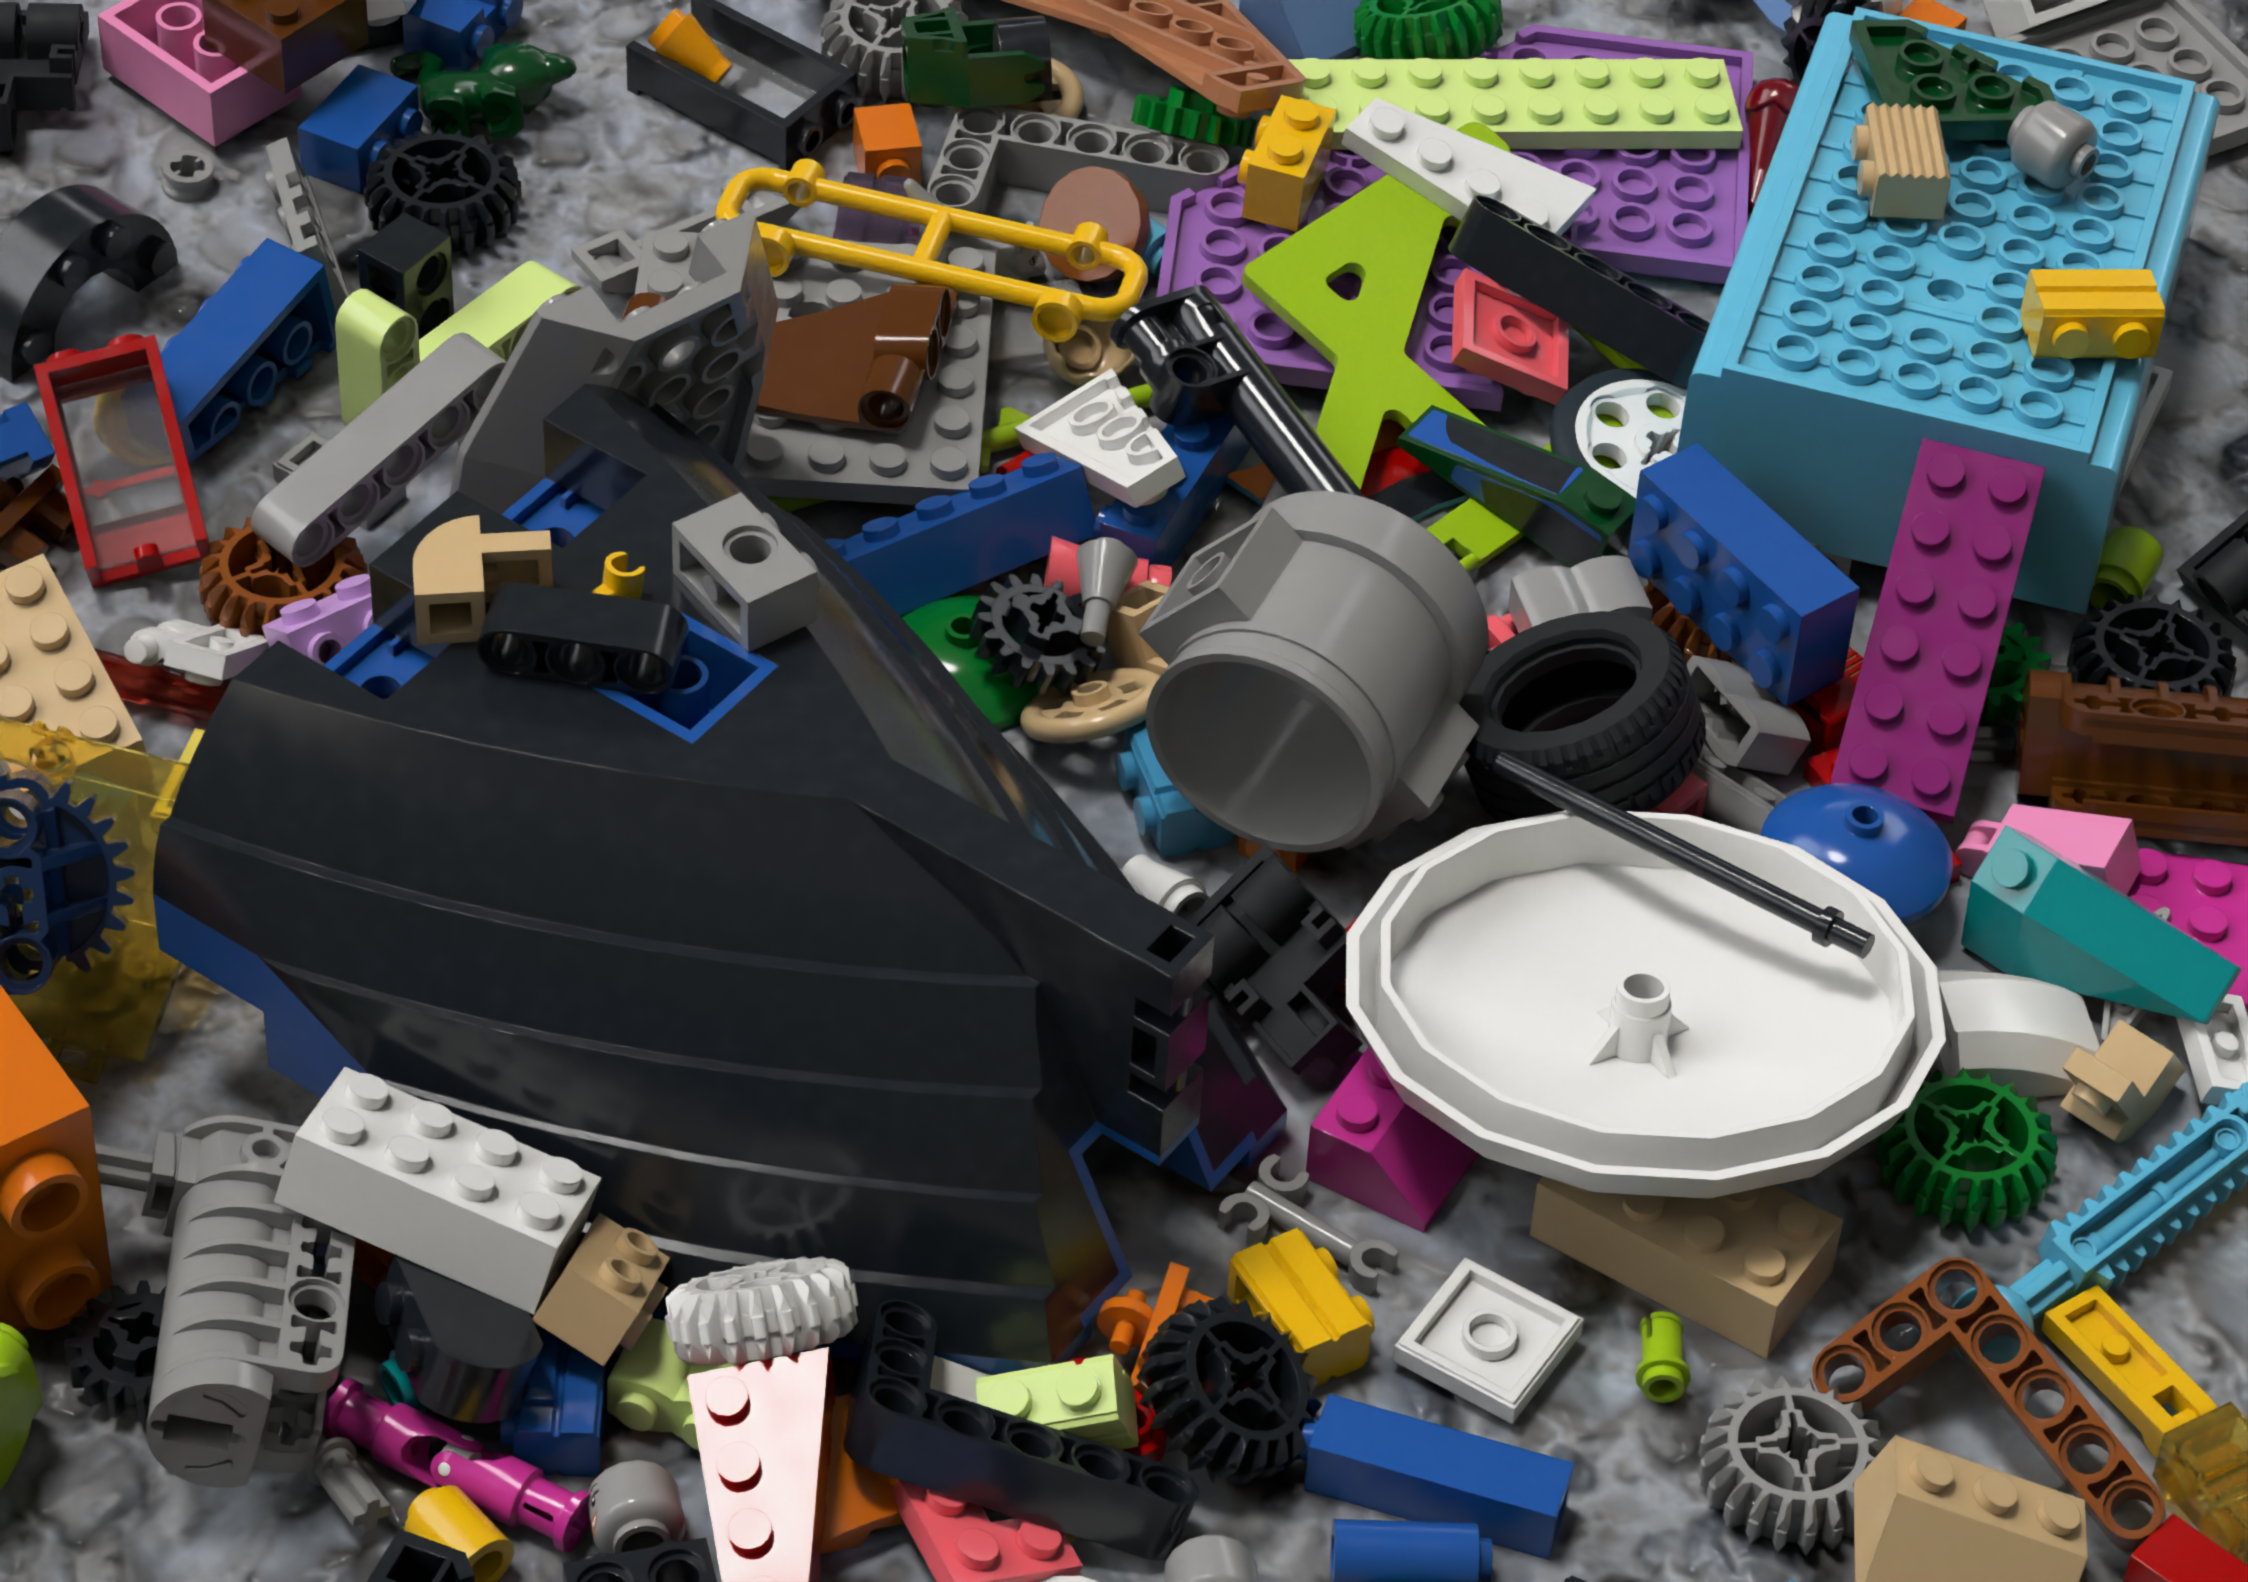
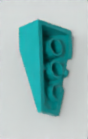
[1961,825,2243,1025]

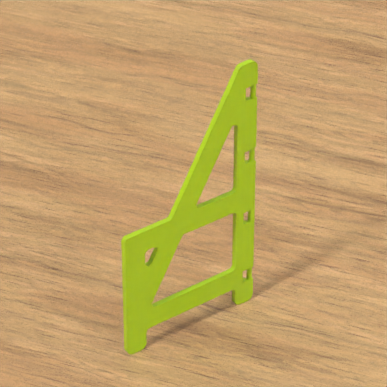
[1241,122,1674,573]

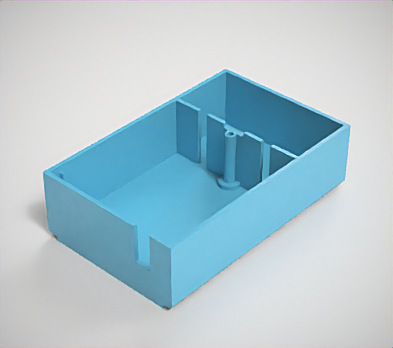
[1677,7,2220,615]

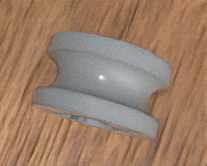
[161,150,214,203]

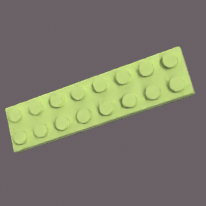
[1288,57,1743,150]

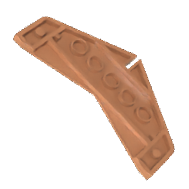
[1001,0,1305,118]

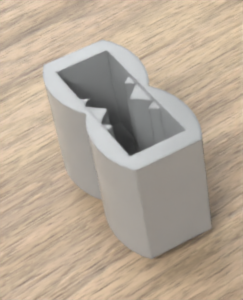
[1508,555,1653,633]
[1686,655,1811,775]

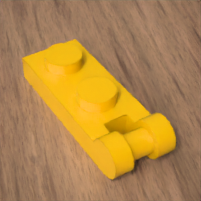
[2041,1284,2222,1461]

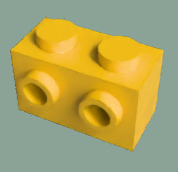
[1237,95,1336,232]

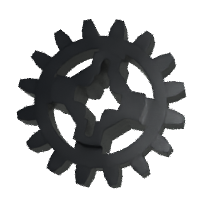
[969,574,1107,695]
[64,1280,166,1421]

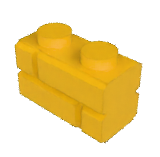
[2020,269,2165,359]
[1227,1228,1375,1388]

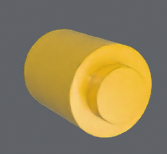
[404,1485,514,1582]

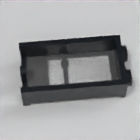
[626,0,858,171]

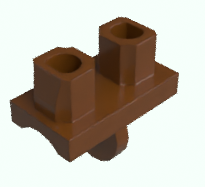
[0,463,75,568]

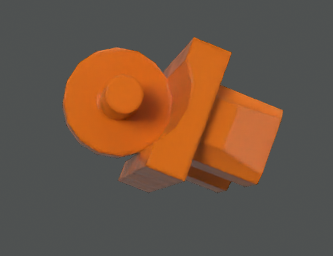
[1097,1261,1215,1395]

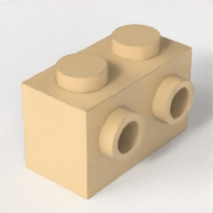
[532,1212,670,1367]

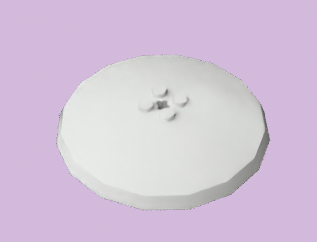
[1346,810,1946,1199]

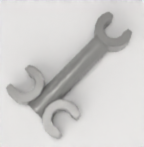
[1217,1154,1399,1296]

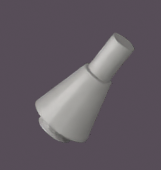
[1076,537,1138,647]

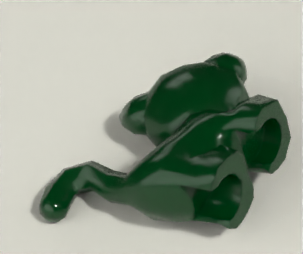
[389,41,577,139]

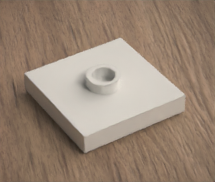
[1393,1257,1584,1424]

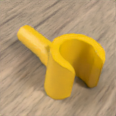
[592,552,646,600]

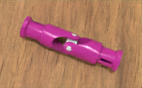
[322,1378,590,1553]

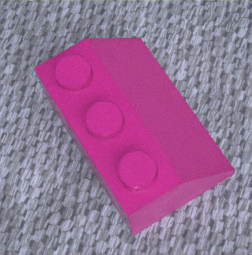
[1306,1047,1479,1233]

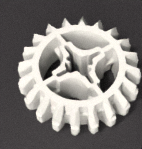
[665,1256,859,1366]

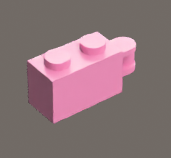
[1954,804,2142,895]

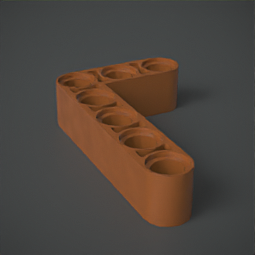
[1812,1257,2167,1553]

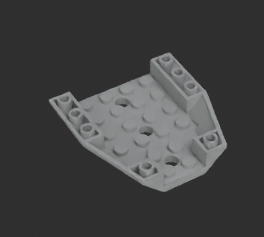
[449,210,779,514]

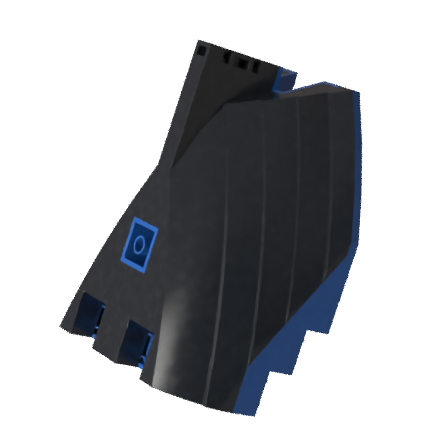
[153,384,1287,1375]

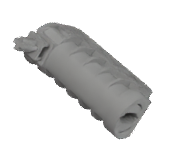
[95,1115,356,1488]

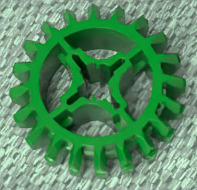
[1353,0,1504,59]
[1874,1067,2058,1234]

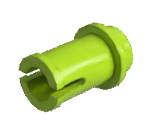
[1635,1311,1691,1403]

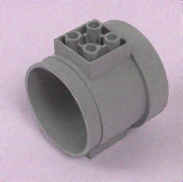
[1138,491,1489,852]

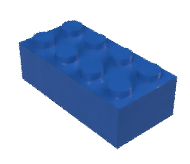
[1628,443,1860,707]

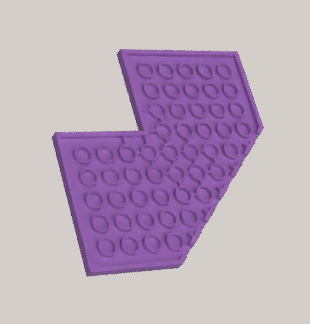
[1156,24,1754,411]

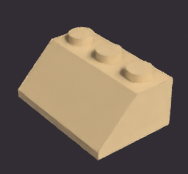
[1854,1435,2088,1582]

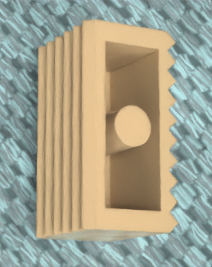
[1851,102,1951,221]

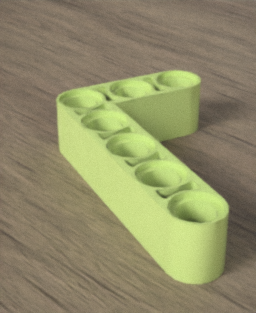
[335,261,582,426]

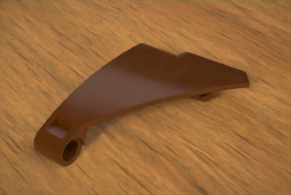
[620,282,959,432]

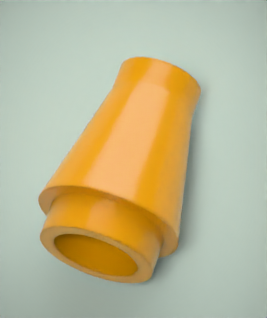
[648,8,733,84]

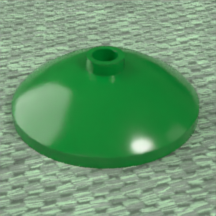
[900,595,1054,732]

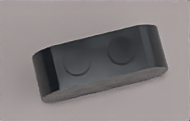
[375,1254,543,1423]

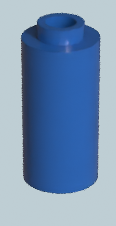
[1330,1519,1493,1582]

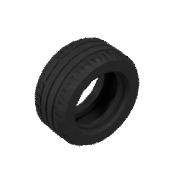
[1459,611,1706,822]

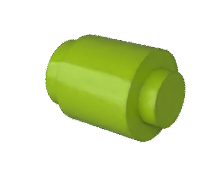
[2089,526,2164,609]

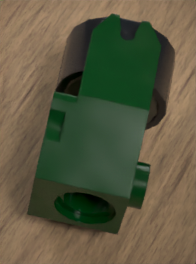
[901,7,1052,108]

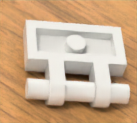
[124,619,269,686]

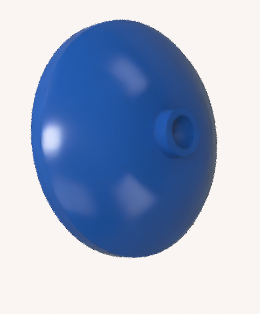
[1761,783,1953,926]

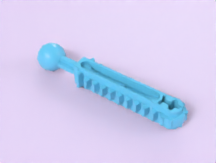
[1950,1082,2248,1364]

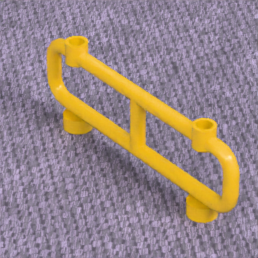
[715,158,1148,342]

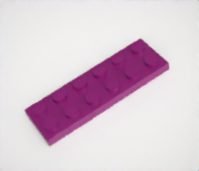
[1830,438,2046,824]

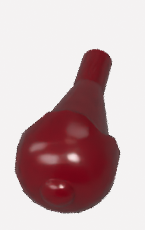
[1744,78,1799,214]

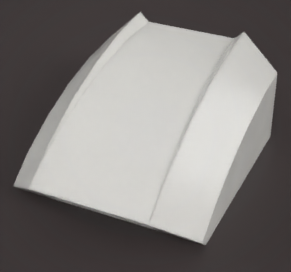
[1938,970,2100,1098]

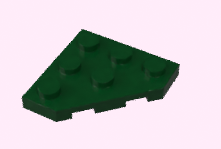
[1849,19,2056,143]

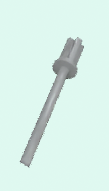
[281,1389,391,1533]

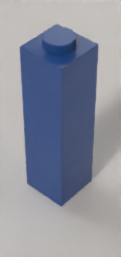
[1298,1394,1574,1560]

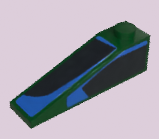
[1396,405,1636,568]

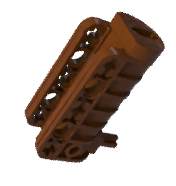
[2015,669,2248,847]

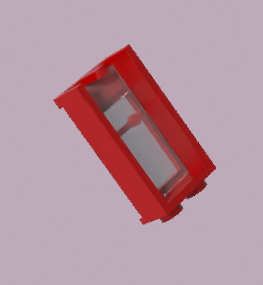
[33,334,210,589]

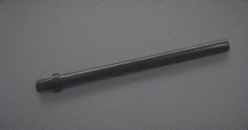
[1492,751,1875,959]

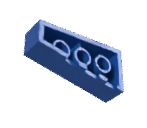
[120,238,337,464]

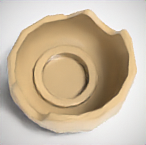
[1042,319,1135,387]

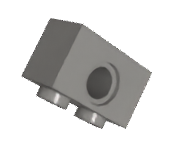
[672,492,821,653]

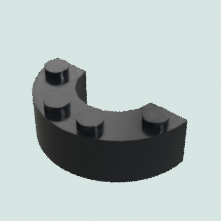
[0,184,178,382]

